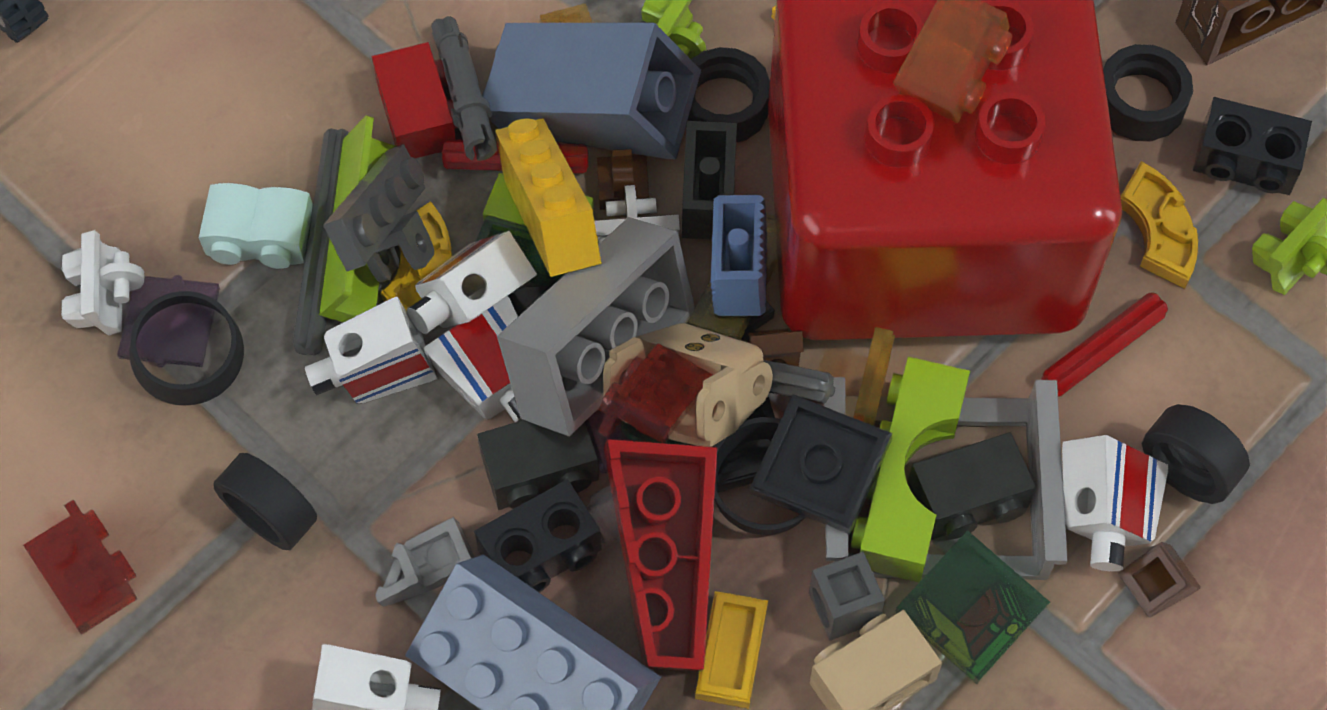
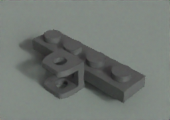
[323,144,434,283]

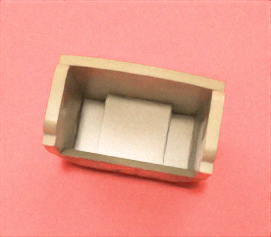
[603,323,773,447]

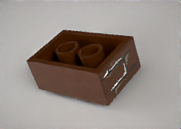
[1175,0,1327,66]

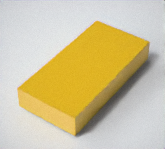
[695,591,768,709]

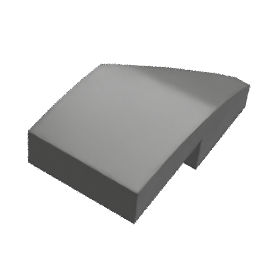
[375,517,474,607]

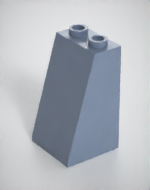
[482,23,701,159]

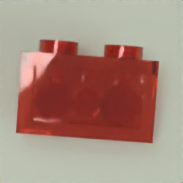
[598,343,713,443]
[23,500,138,635]

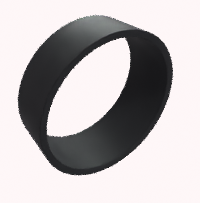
[129,291,244,405]
[714,417,806,535]

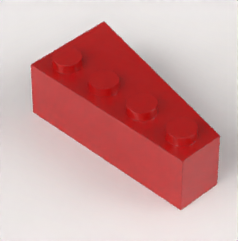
[604,439,717,672]

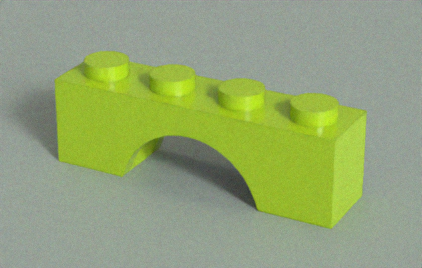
[851,356,970,583]

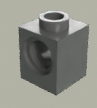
[809,552,885,641]

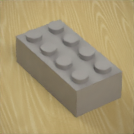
[497,217,696,436]

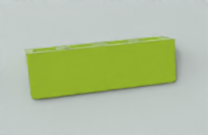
[319,115,396,323]

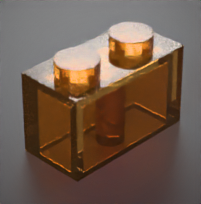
[893,0,1013,123]

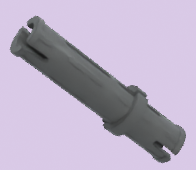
[436,31,497,161]

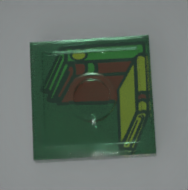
[895,530,1050,684]

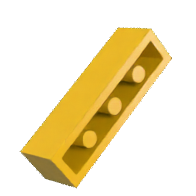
[495,118,602,277]

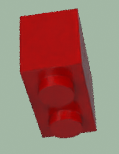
[371,42,457,159]

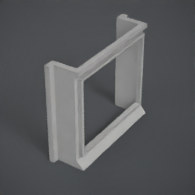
[824,377,1067,580]

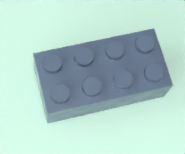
[405,554,661,710]

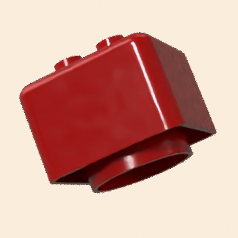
[768,0,1122,340]

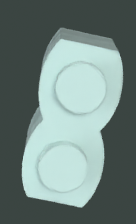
[199,183,313,269]

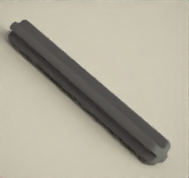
[293,128,349,355]

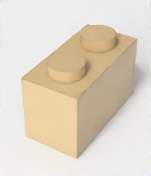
[809,609,942,710]

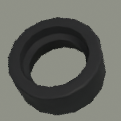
[1103,44,1193,141]
[687,47,770,143]
[1142,404,1250,504]
[213,453,317,551]

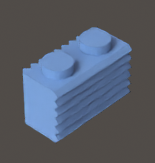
[711,195,767,316]

